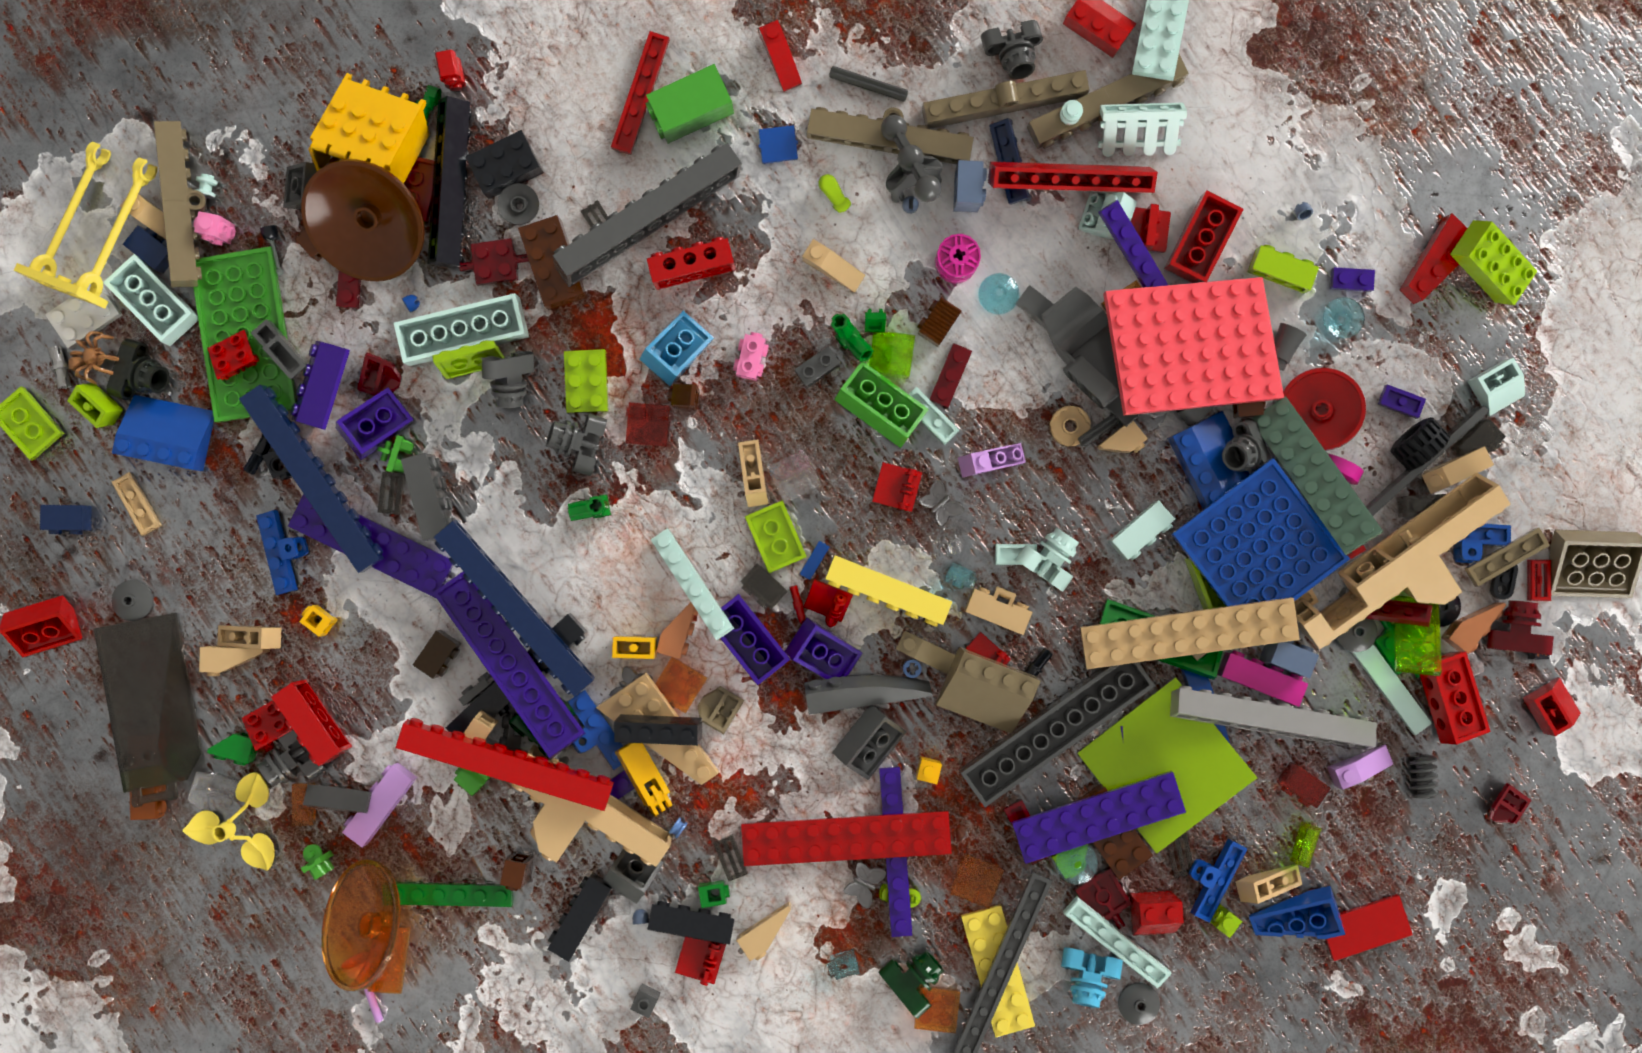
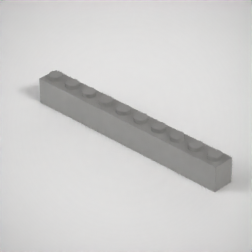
[1170,686,1377,750]

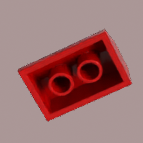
[1063,0,1137,58]
[0,595,82,658]

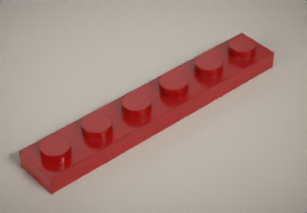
[611,31,670,155]

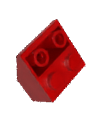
[1523,677,1581,736]

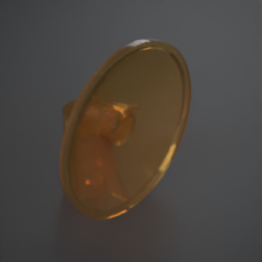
[321,859,411,994]

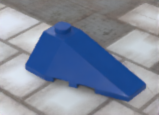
[1249,886,1345,939]

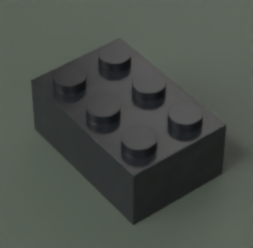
[466,130,544,200]

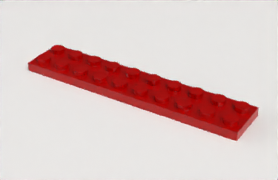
[741,811,952,866]

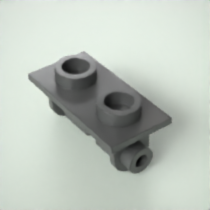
[499,711,522,752]

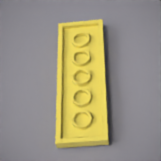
[961,904,1035,1038]

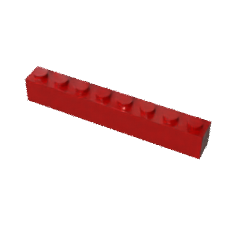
[988,162,1158,193]

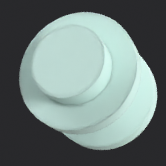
[1060,100,1083,125]
[195,174,218,198]

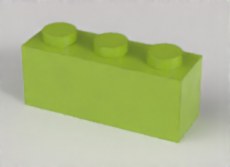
[1247,245,1319,294]

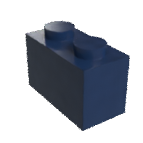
[122,225,169,274]
[40,505,92,535]

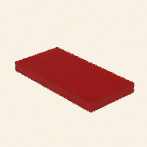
[1325,894,1413,961]

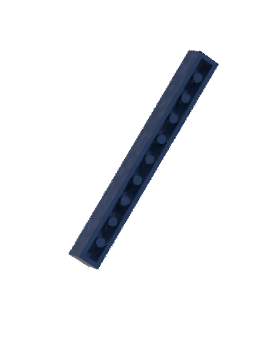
[239,385,384,573]
[433,519,595,697]

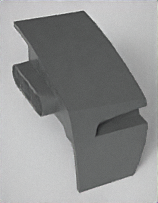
[1042,287,1141,427]

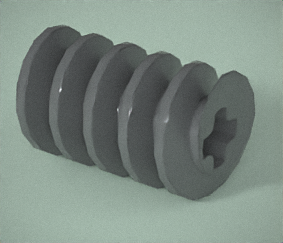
[1409,754,1439,799]

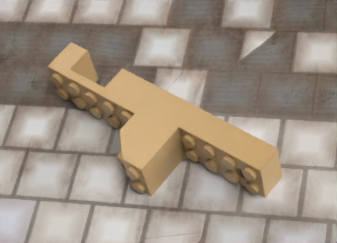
[1295,473,1510,649]
[464,710,672,867]

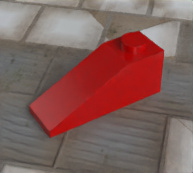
[759,20,802,92]

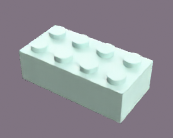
[103,254,198,346]

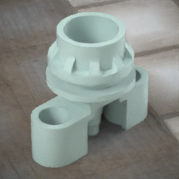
[1015,527,1079,592]

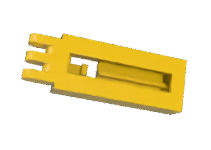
[615,743,672,817]

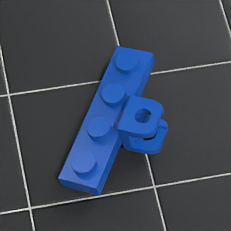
[256,510,309,595]
[1453,524,1511,563]
[567,690,623,770]
[1189,839,1247,923]

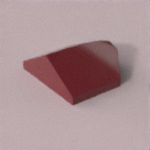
[357,353,402,396]
[1489,783,1532,824]

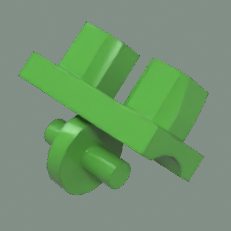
[377,435,414,473]
[301,844,334,880]

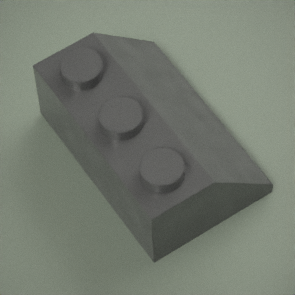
[832,705,906,780]

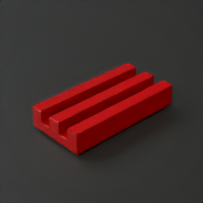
[1527,560,1551,601]

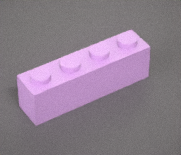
[342,763,418,847]

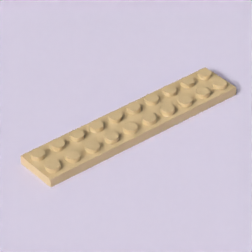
[1080,597,1300,669]

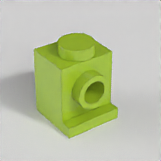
[1210,904,1242,938]

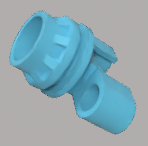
[1061,947,1123,1008]

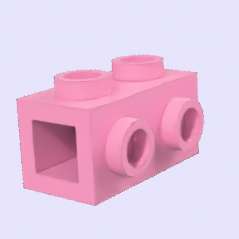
[194,211,236,246]
[733,332,769,381]

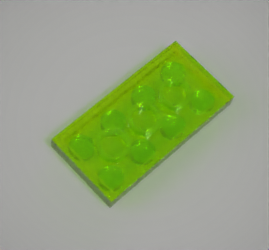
[1394,596,1442,676]

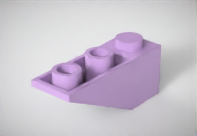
[958,443,1026,478]

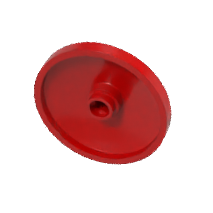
[1280,368,1366,451]

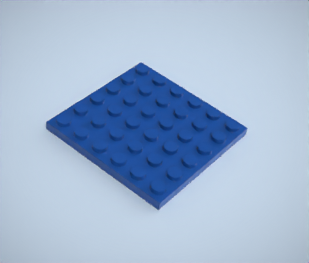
[1171,458,1350,606]

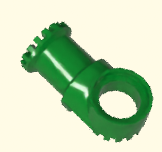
[415,85,442,126]

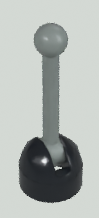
[260,225,284,276]

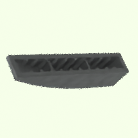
[804,675,932,715]

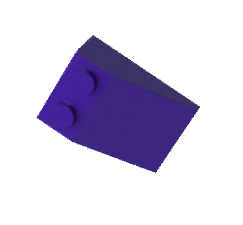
[335,388,414,460]
[784,617,863,679]

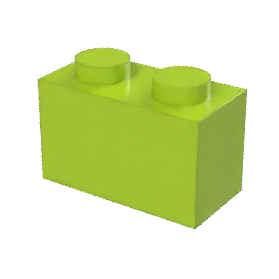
[67,383,123,428]

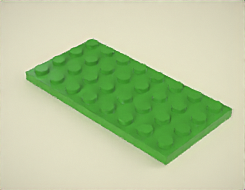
[193,246,297,423]

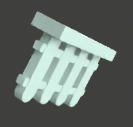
[1098,103,1187,157]

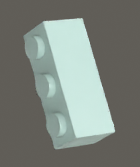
[1108,500,1175,560]

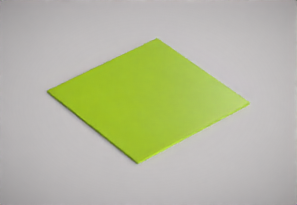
[1077,677,1257,854]

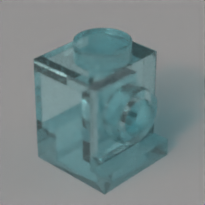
[943,562,977,590]
[827,949,860,980]

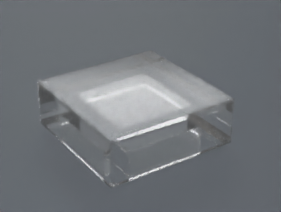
[608,893,631,916]

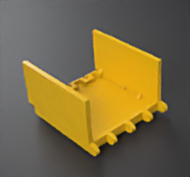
[308,73,430,184]

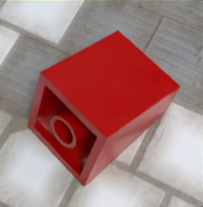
[1129,891,1184,936]

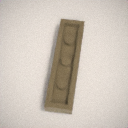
[1464,527,1550,587]

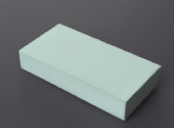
[995,544,1037,565]

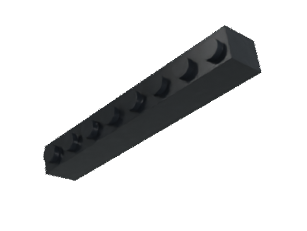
[427,96,471,268]
[445,613,587,733]

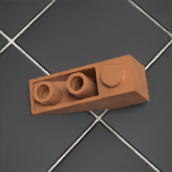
[656,602,698,659]
[1441,602,1507,654]

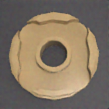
[1049,406,1091,447]

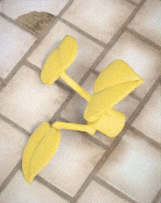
[183,772,275,871]

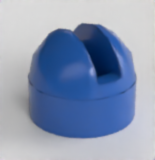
[402,295,420,313]

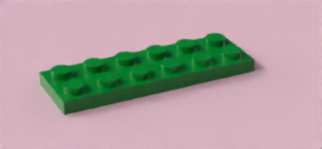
[1099,599,1223,680]

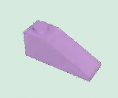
[1327,745,1393,790]

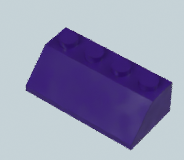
[290,341,350,430]
[720,594,790,685]

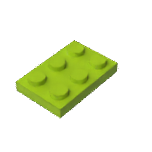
[432,340,504,379]
[564,349,609,414]
[0,386,65,460]
[744,500,807,573]

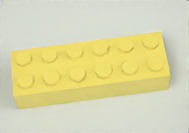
[825,555,952,627]

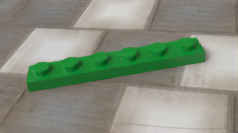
[387,882,513,907]

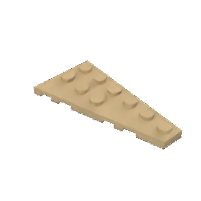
[596,672,719,785]

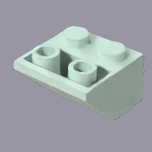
[1078,191,1137,240]
[1467,358,1525,417]

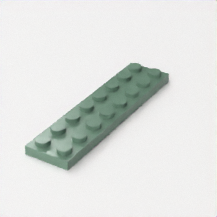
[1252,396,1383,555]

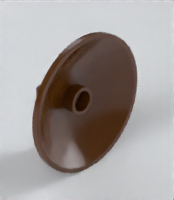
[301,157,425,282]

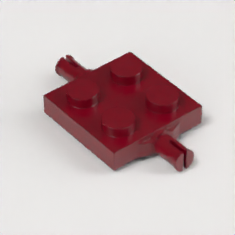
[459,238,529,286]
[1074,864,1132,929]

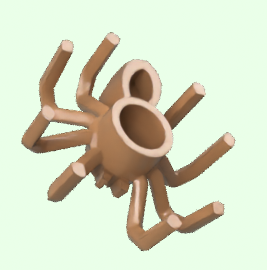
[68,331,119,385]

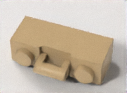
[964,586,1033,635]

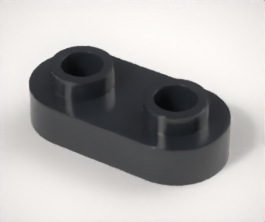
[1490,565,1518,600]

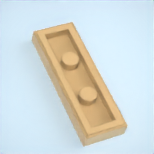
[112,472,162,536]

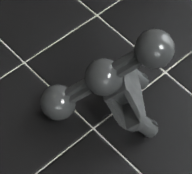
[881,115,943,203]

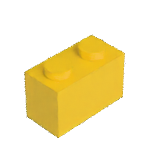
[612,636,657,659]

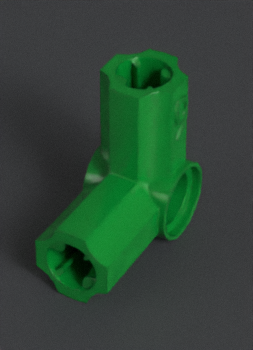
[831,314,874,362]
[568,495,611,521]

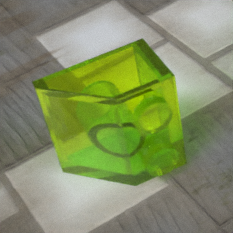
[869,332,916,379]

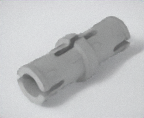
[47,346,72,389]

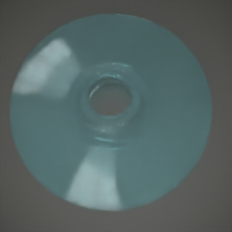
[978,273,1019,314]
[1323,297,1365,339]
[1056,844,1098,884]

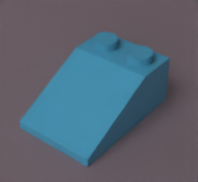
[639,311,714,386]

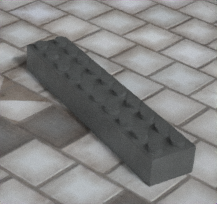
[552,143,742,287]
[959,662,1155,807]

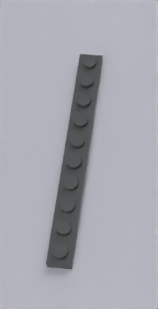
[953,871,1052,1053]

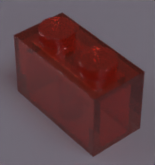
[1277,762,1331,808]

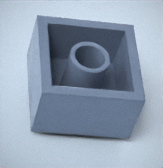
[953,160,987,213]
[1259,641,1319,679]

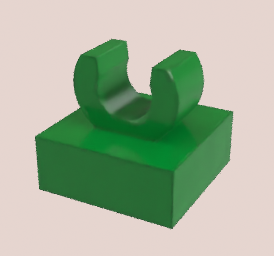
[865,309,886,332]

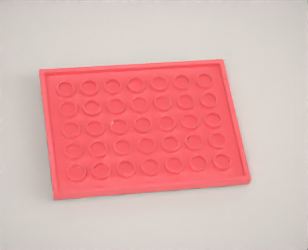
[1103,277,1284,416]

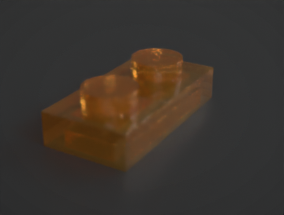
[292,783,315,826]

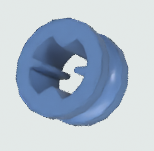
[903,659,922,678]
[668,817,688,839]

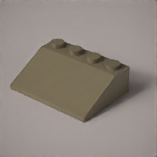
[1549,530,1642,598]
[936,647,1041,734]

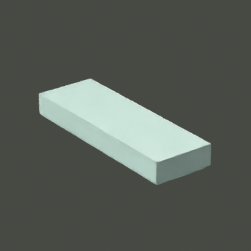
[909,386,960,445]

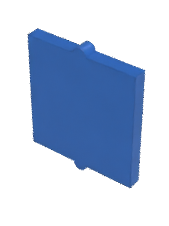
[759,125,798,164]

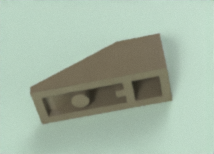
[896,630,955,674]

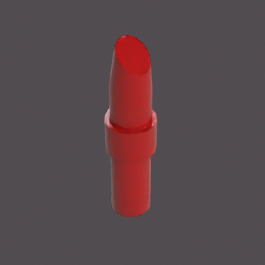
[789,585,806,625]

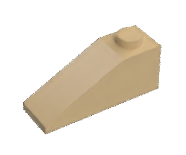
[120,194,166,240]
[802,239,865,293]
[738,440,768,507]
[1422,446,1494,494]
[217,625,281,649]
[199,646,270,676]
[1236,864,1303,904]
[736,902,791,961]

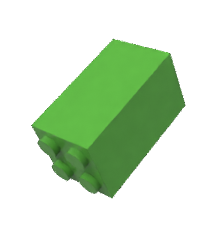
[645,64,734,144]

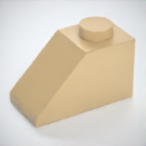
[1097,421,1148,453]

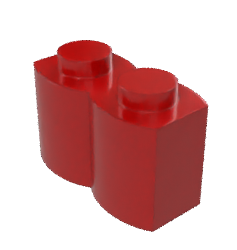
[435,50,466,91]

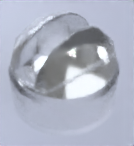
[946,539,963,555]

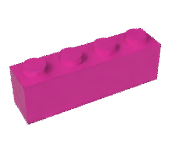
[1217,650,1308,707]

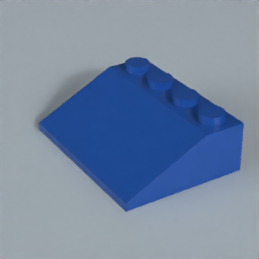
[112,395,214,471]
[1167,411,1250,510]

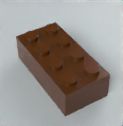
[518,215,587,310]
[1075,783,1153,880]

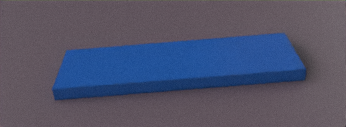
[800,541,830,580]

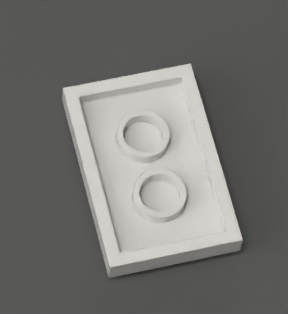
[45,284,122,350]

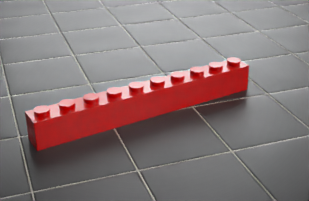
[395,718,614,812]

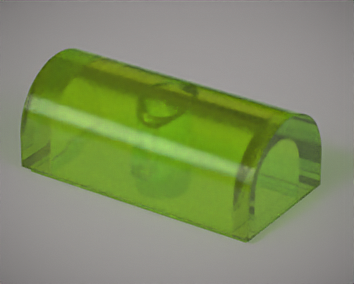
[1290,821,1322,868]

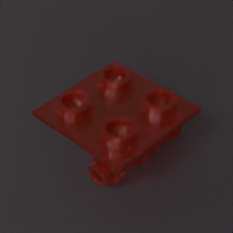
[626,402,670,447]

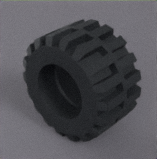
[1390,417,1450,471]

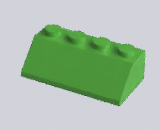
[834,362,929,448]

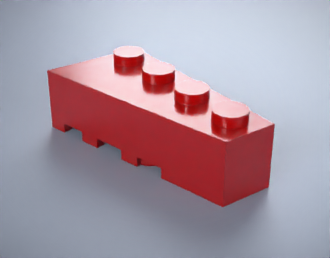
[1399,213,1468,304]

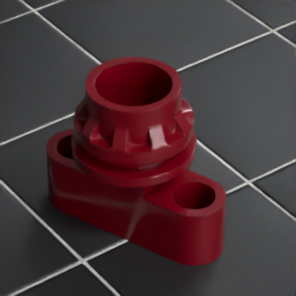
[1486,600,1554,655]

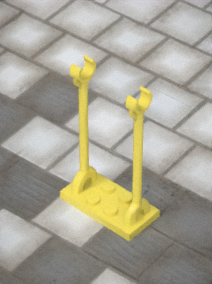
[13,142,157,309]

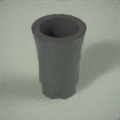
[1274,323,1307,371]

